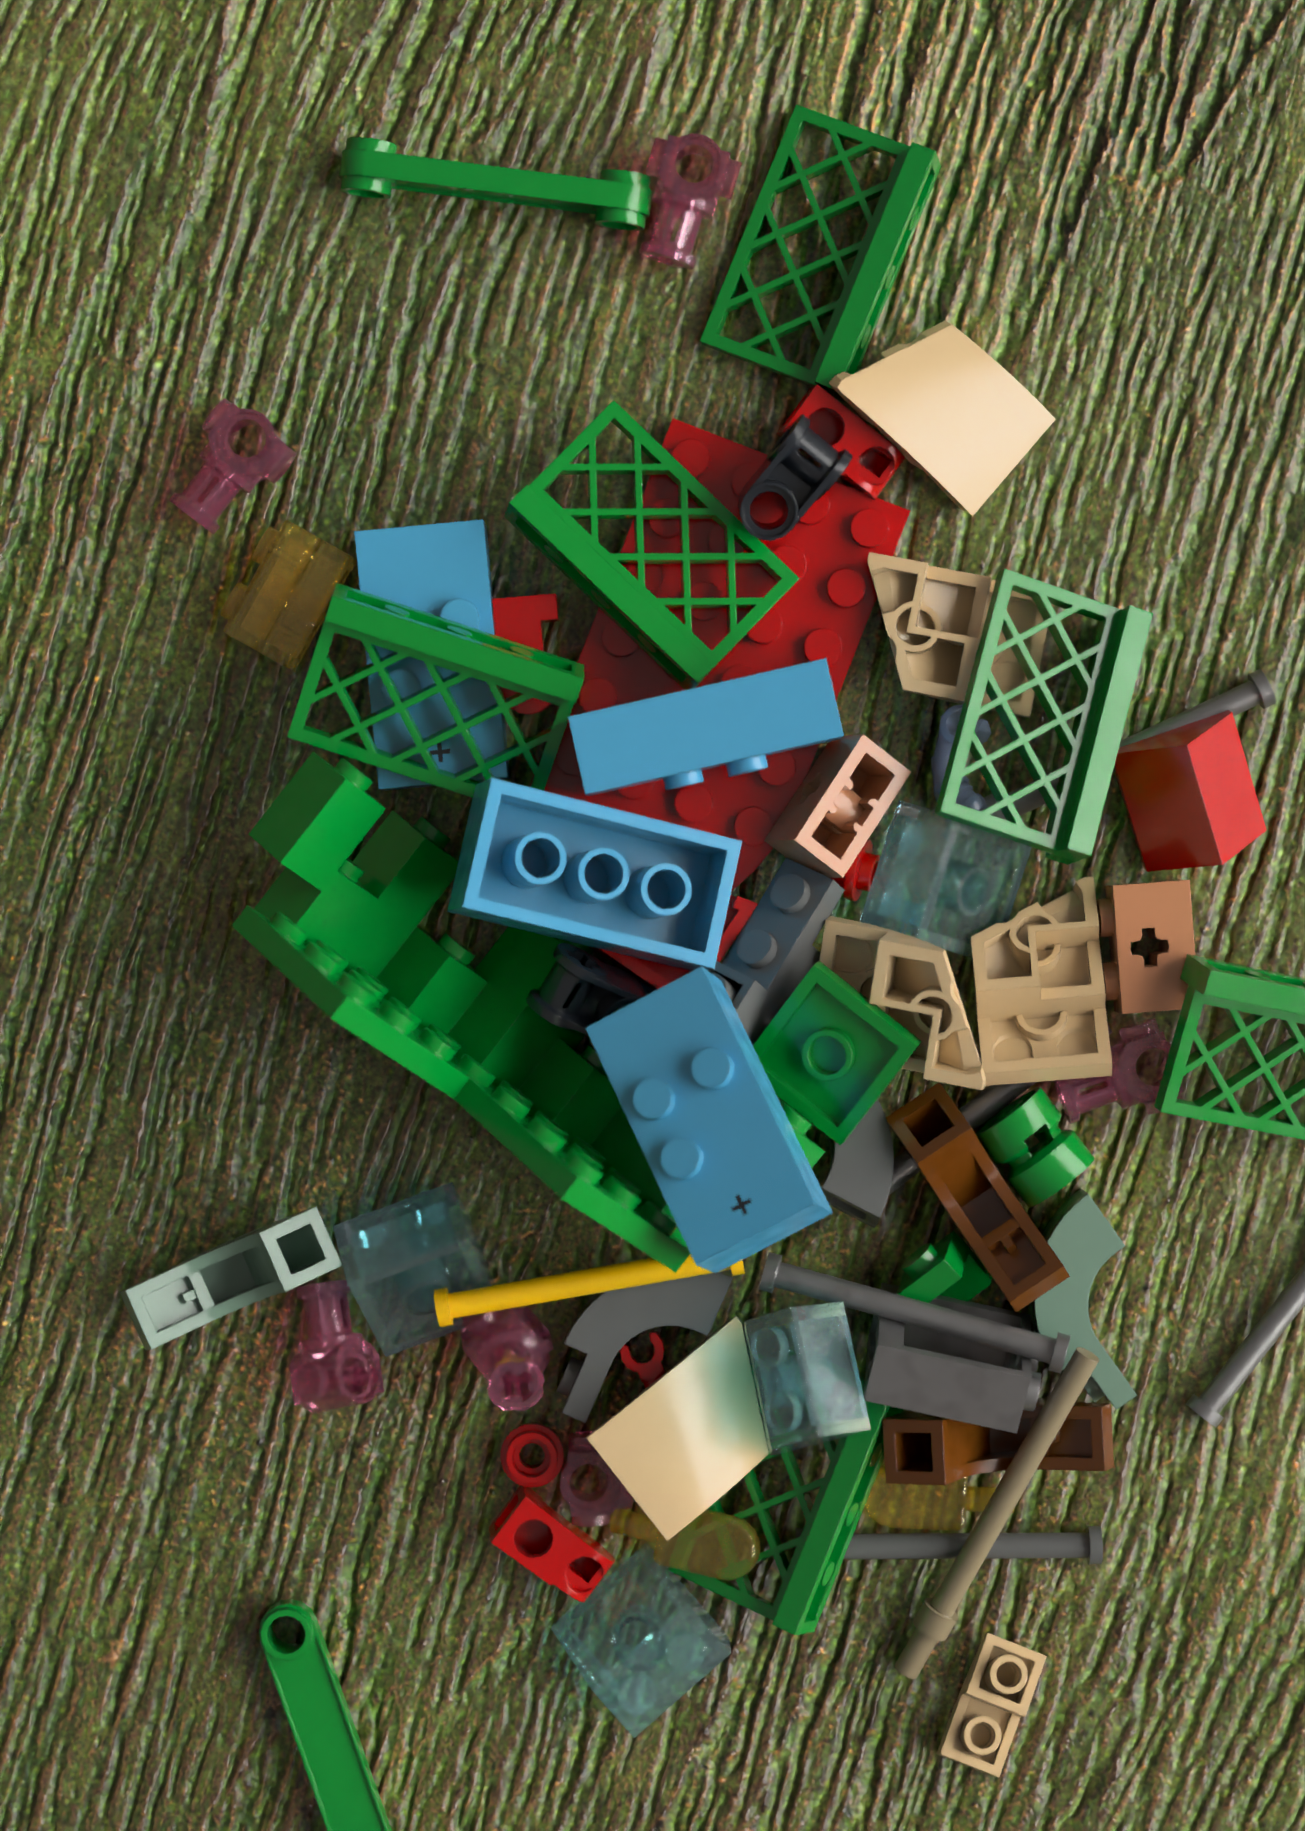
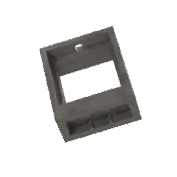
[864,1283,1041,1434]

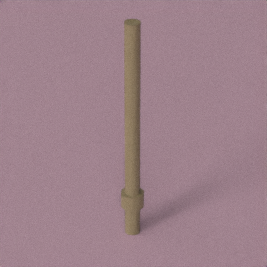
[894,1347,1099,1679]

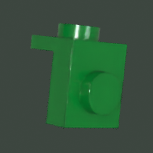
[897,1230,992,1303]

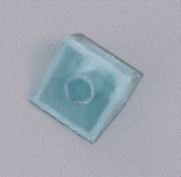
[860,800,1032,958]
[333,1182,504,1357]
[744,1302,871,1456]
[551,1543,731,1738]

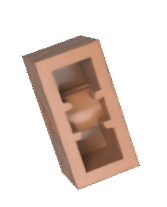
[764,734,911,878]
[1096,879,1195,1014]

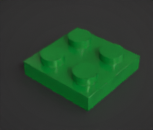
[753,961,922,1146]

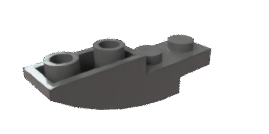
[708,858,845,1045]

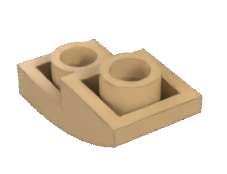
[936,1633,1047,1777]

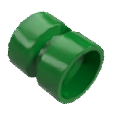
[975,1086,1095,1208]

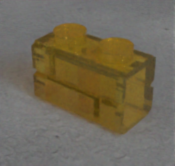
[220,519,357,672]

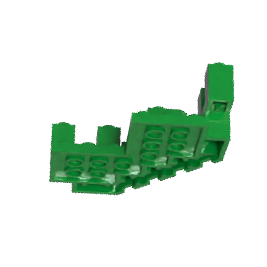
[231,752,825,1273]

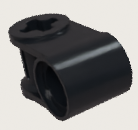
[738,414,853,541]
[526,943,646,1036]

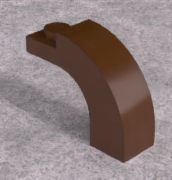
[886,1082,1070,1312]
[882,1398,1114,1485]

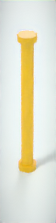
[434,1254,745,1327]

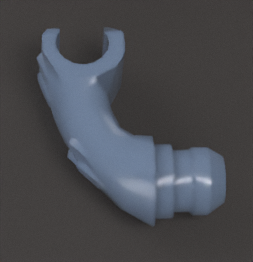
[931,705,991,811]

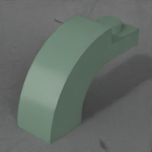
[1028,1188,1137,1410]
[120,1207,342,1350]

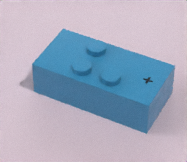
[354,519,510,791]
[568,658,844,796]
[447,778,742,971]
[585,966,833,1273]

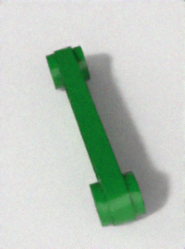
[339,137,653,231]
[259,1599,392,1831]

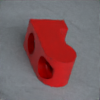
[776,384,905,500]
[492,593,559,715]
[489,1485,615,1603]

